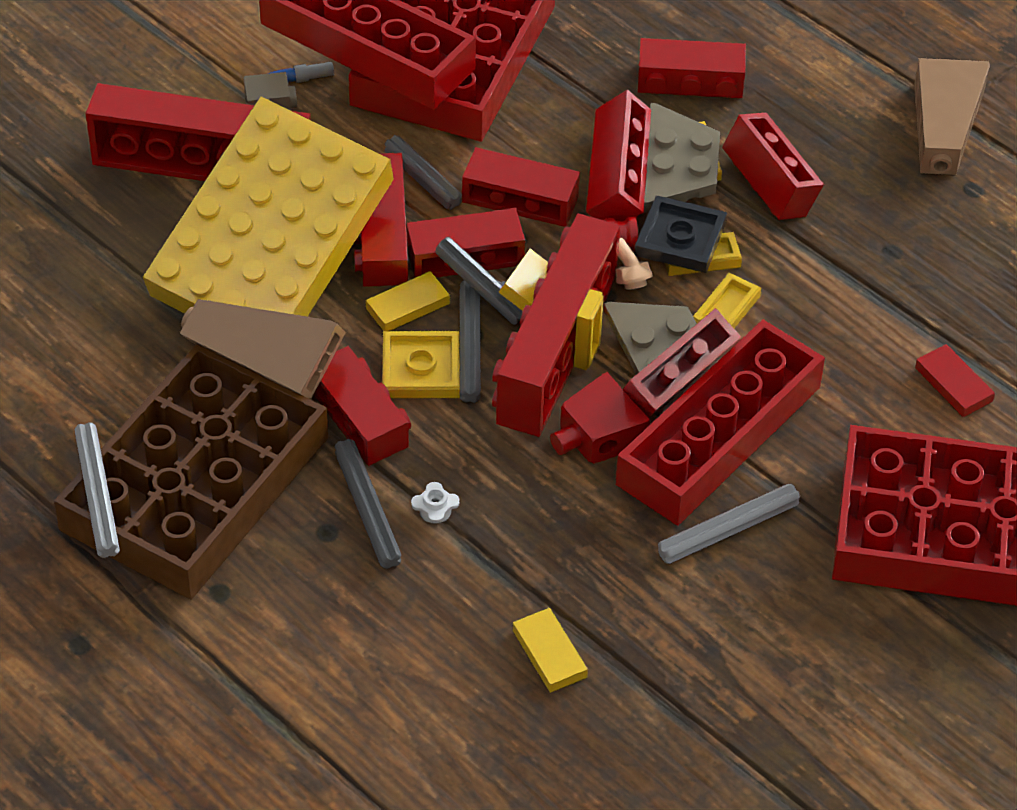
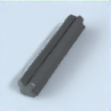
[385,135,462,210]
[435,237,523,325]

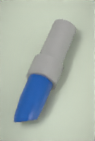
[268,62,334,83]

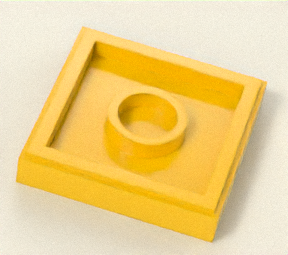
[382,331,460,398]

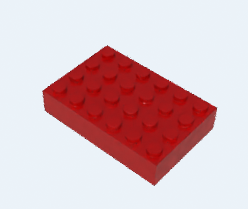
[349,0,555,142]
[832,425,1017,606]

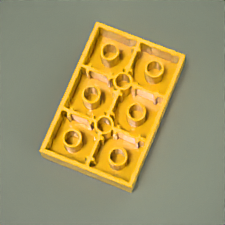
[143,97,394,317]

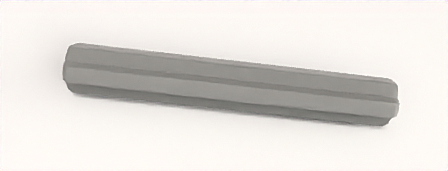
[75,422,120,558]
[658,484,800,564]

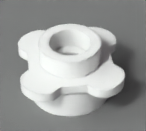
[411,482,459,523]

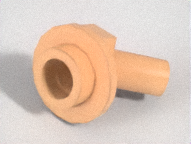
[616,238,653,289]

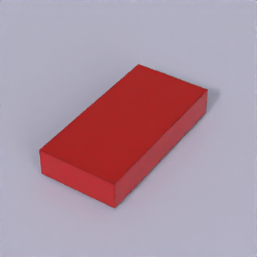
[915,344,995,417]

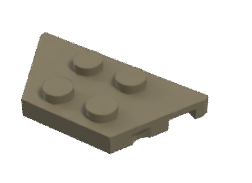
[644,103,720,213]
[604,302,717,417]

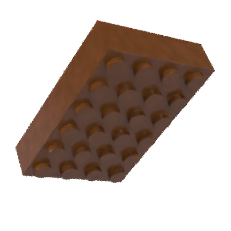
[54,344,328,600]

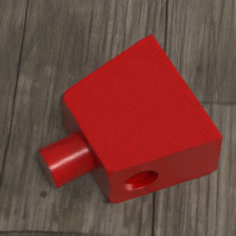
[550,372,650,463]

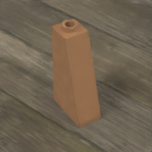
[914,58,990,175]
[180,299,346,400]

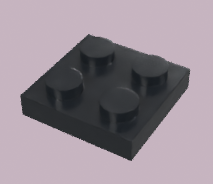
[635,195,727,273]

